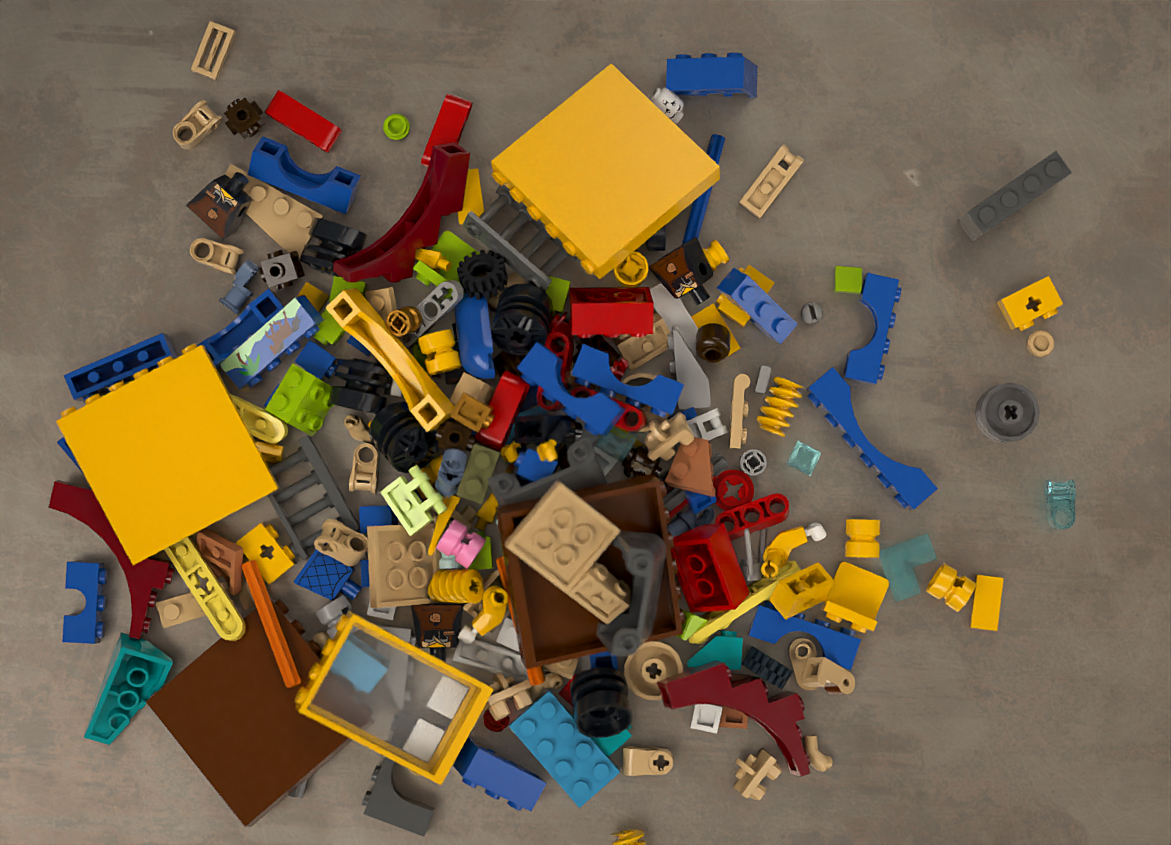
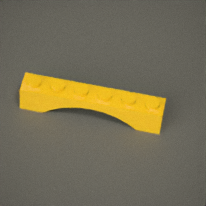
[326,288,454,432]

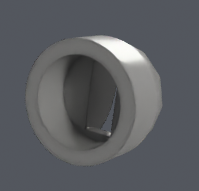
[801,302,822,324]

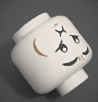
[647,87,684,124]

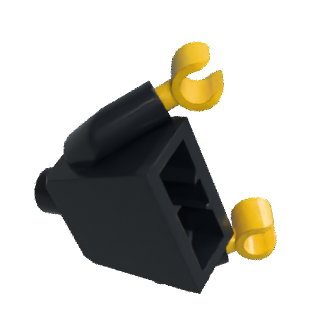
[500,415,583,463]

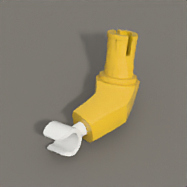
[761,522,827,578]
[457,586,508,644]

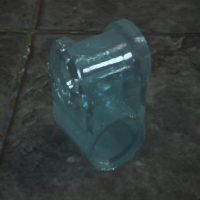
[1044,479,1076,530]

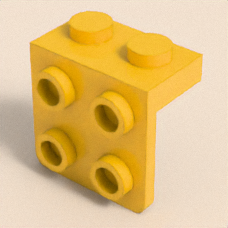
[821,562,889,633]

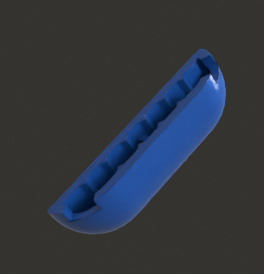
[454,294,495,379]

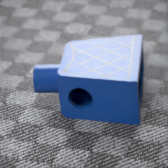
[294,542,362,601]

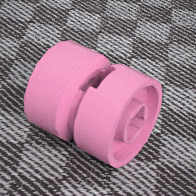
[436,519,486,569]

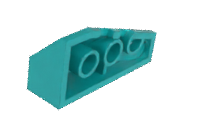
[84,632,173,745]

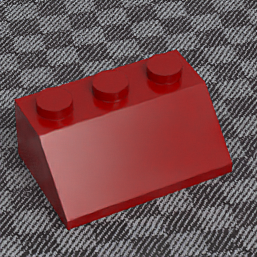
[569,287,654,338]
[670,523,750,613]

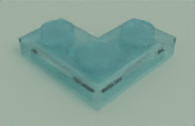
[879,534,937,602]

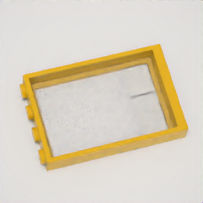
[295,610,494,785]

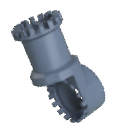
[219,259,260,315]
[435,449,467,497]
[667,506,715,538]

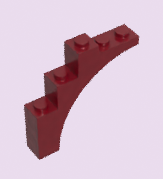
[333,142,470,283]
[48,480,175,639]
[657,661,810,777]

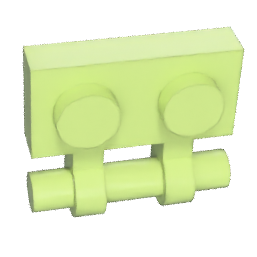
[380,465,447,536]

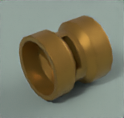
[386,306,422,336]

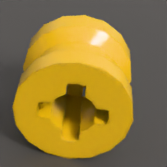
[702,239,730,272]

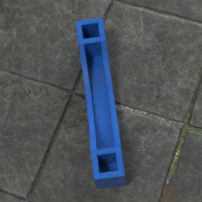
[806,367,938,510]

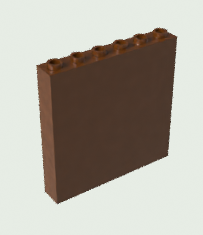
[495,474,685,669]
[146,597,375,827]

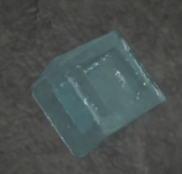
[786,441,821,476]

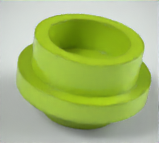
[383,114,410,140]

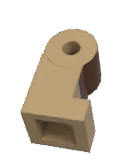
[801,657,855,695]

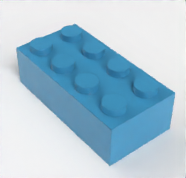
[509,689,620,808]

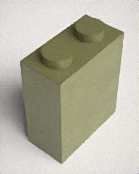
[456,444,500,504]

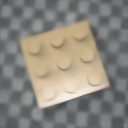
[504,480,620,594]
[367,523,440,608]

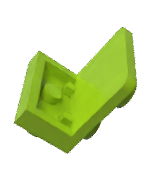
[413,231,480,299]
[265,363,334,436]

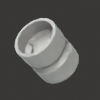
[315,594,359,639]

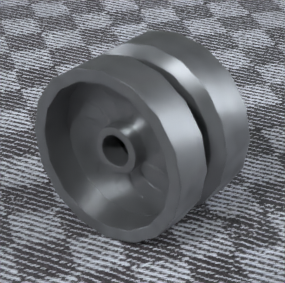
[975,383,1040,443]

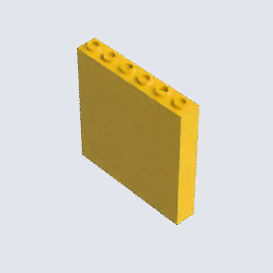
[491,64,720,279]
[56,343,280,565]

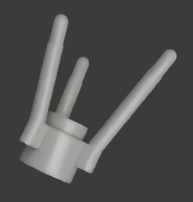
[731,528,767,582]

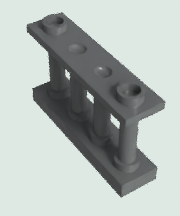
[462,184,578,292]
[267,435,360,560]

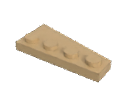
[225,164,324,259]

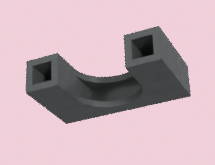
[958,151,1072,242]
[361,711,447,837]

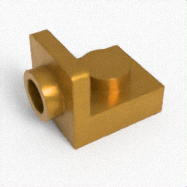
[450,392,495,432]

